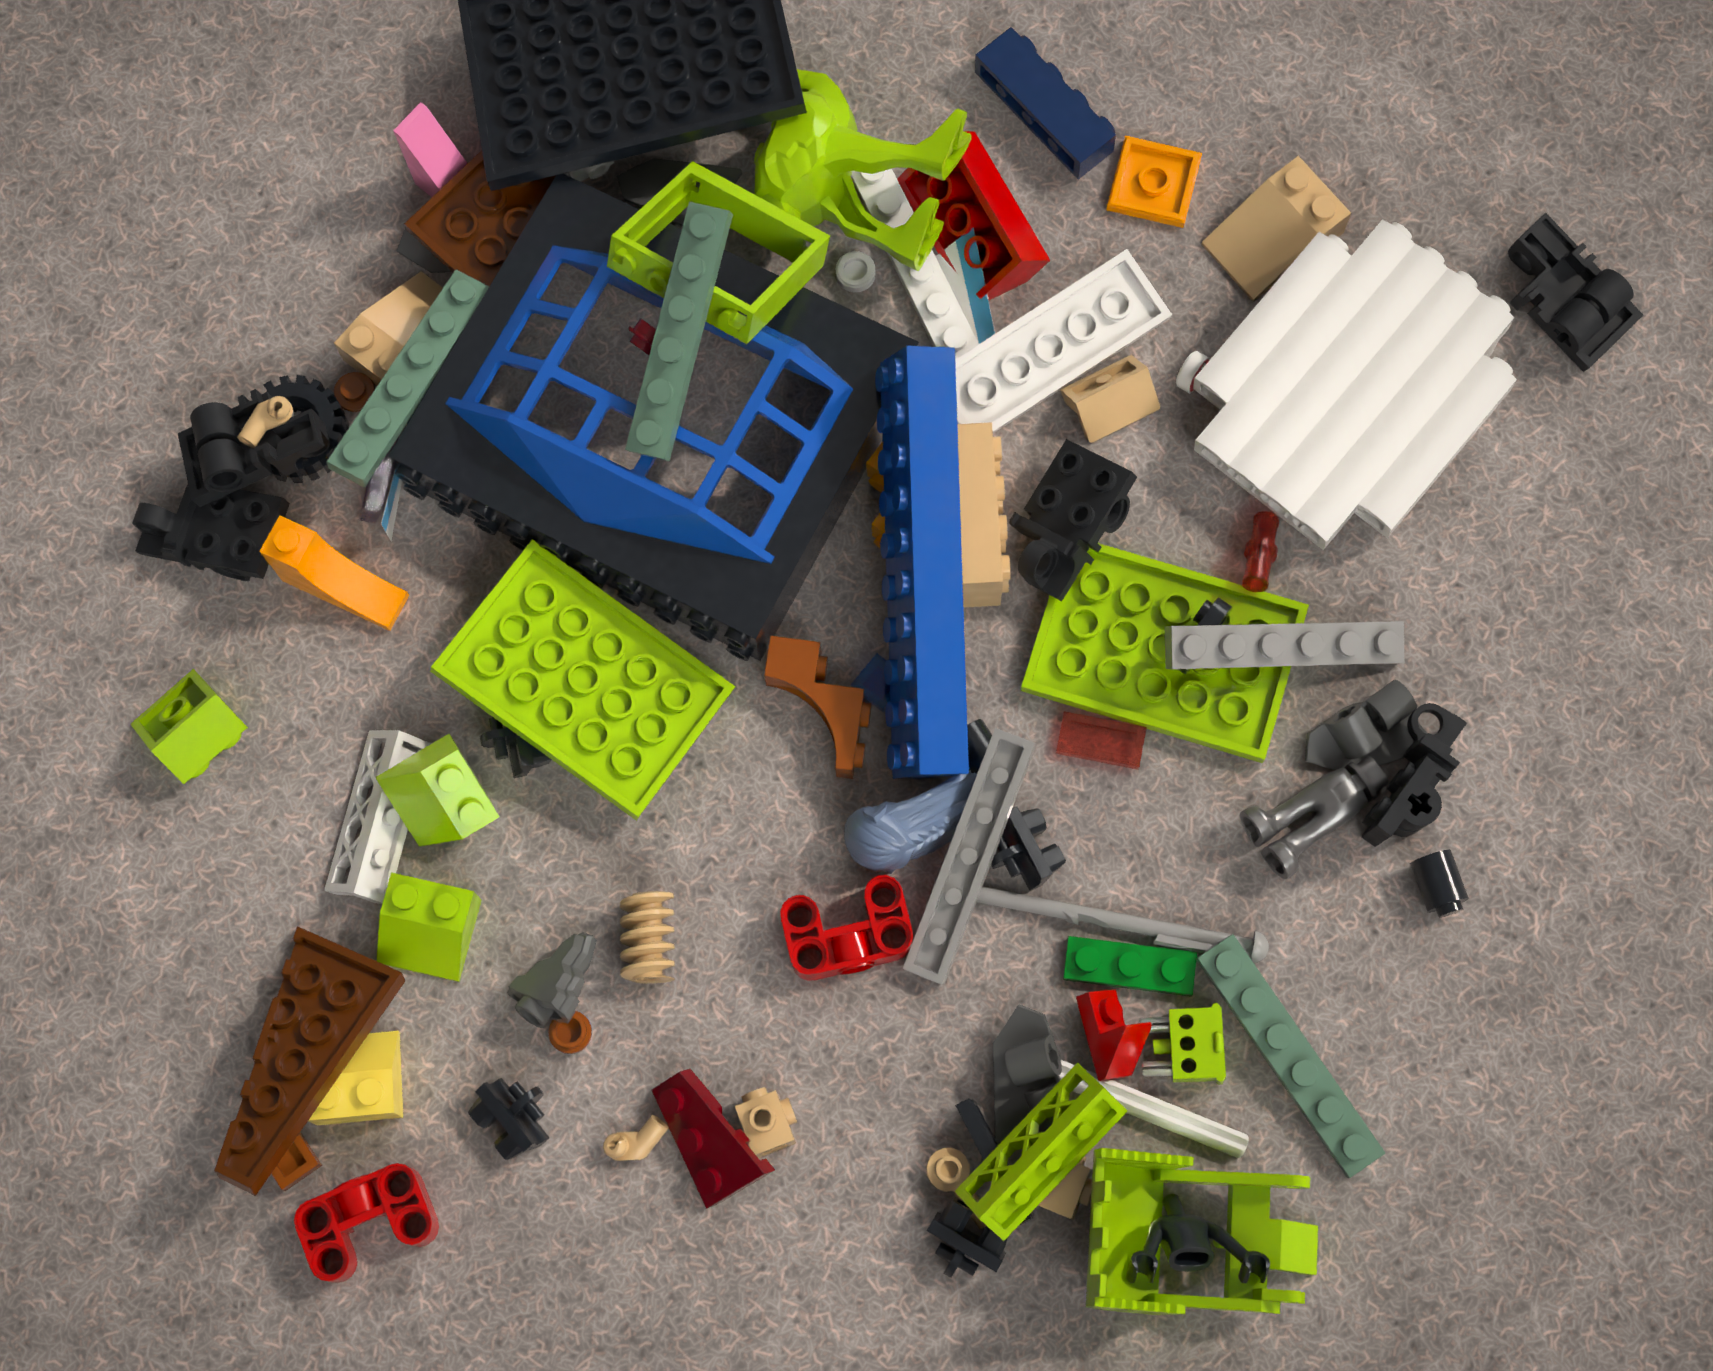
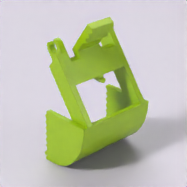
[1085,1148,1318,1315]

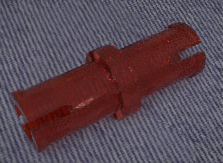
[1242,511,1280,593]

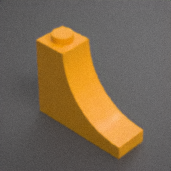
[259,515,410,631]

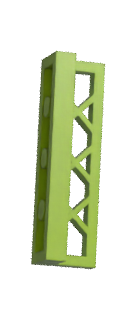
[955,1062,1128,1241]

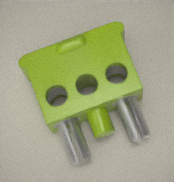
[1139,1003,1226,1085]

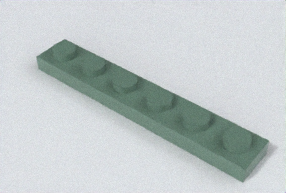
[625,202,733,461]
[327,270,489,488]
[1196,934,1385,1178]

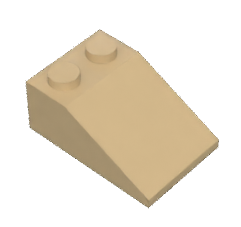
[1201,156,1351,301]
[334,272,443,386]

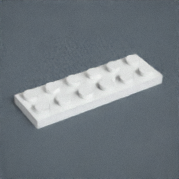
[955,249,1172,434]

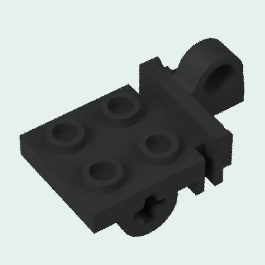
[1508,213,1643,372]
[178,389,330,507]
[1009,439,1137,602]
[132,485,290,581]
[1361,703,1467,847]

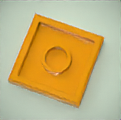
[1106,136,1202,228]

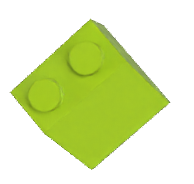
[130,669,248,784]
[375,734,499,847]
[377,872,482,982]

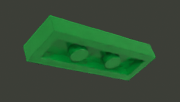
[1063,936,1197,997]

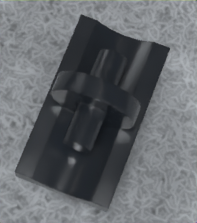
[480,717,552,778]
[991,806,1066,891]
[468,1078,549,1160]
[927,1197,1008,1278]

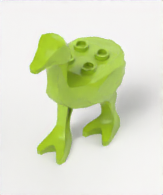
[754,69,972,271]

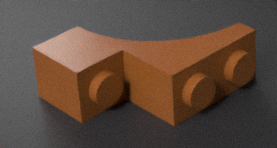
[764,636,872,779]

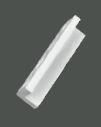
[324,730,431,904]

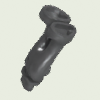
[1239,756,1389,879]

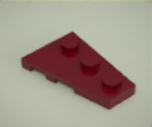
[651,1069,775,1209]

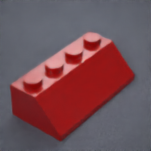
[897,131,1051,300]

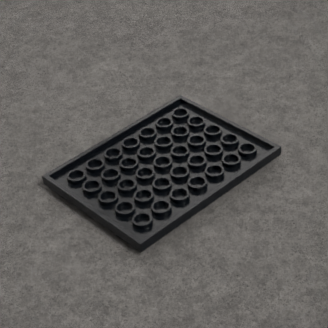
[458,0,807,191]

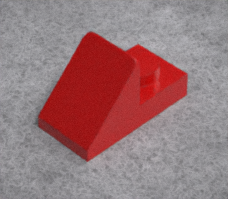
[1076,989,1152,1081]

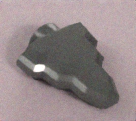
[507,932,597,1028]

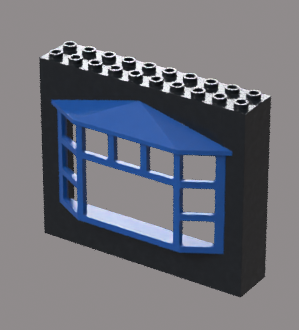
[388,173,919,661]

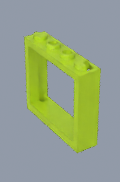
[607,161,830,344]

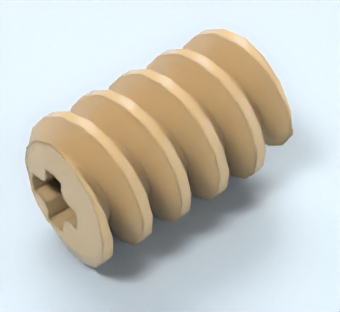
[620,891,675,984]

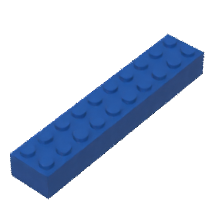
[875,346,969,779]

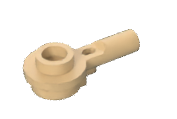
[926,1148,986,1229]

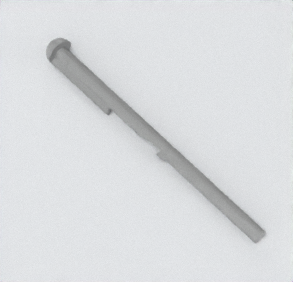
[933,877,1269,963]

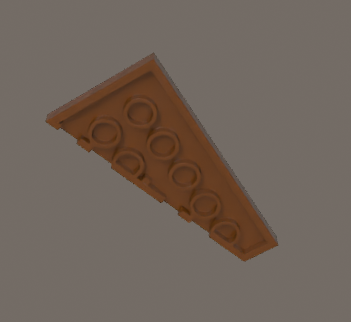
[404,150,556,287]
[214,926,405,1196]

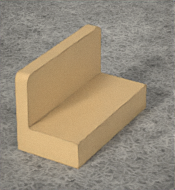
[1060,355,1160,443]

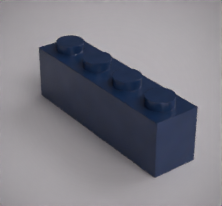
[975,27,1116,180]

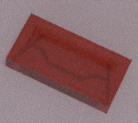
[1056,711,1147,770]

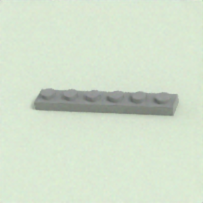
[1165,621,1405,669]
[903,728,1037,985]

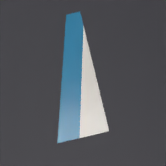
[935,227,995,344]
[381,418,411,541]

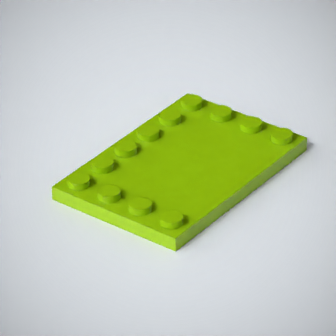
[430,540,735,821]
[1021,543,1309,763]

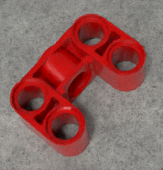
[780,875,913,981]
[294,1163,439,1283]

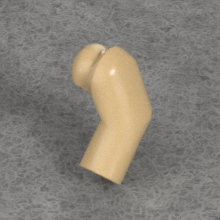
[237,396,293,448]
[603,1115,669,1161]

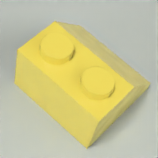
[308,1031,403,1125]

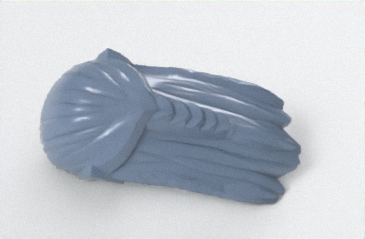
[844,771,977,874]

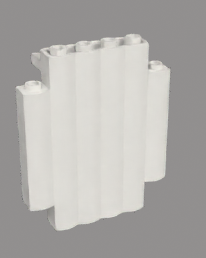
[1193,219,1517,550]

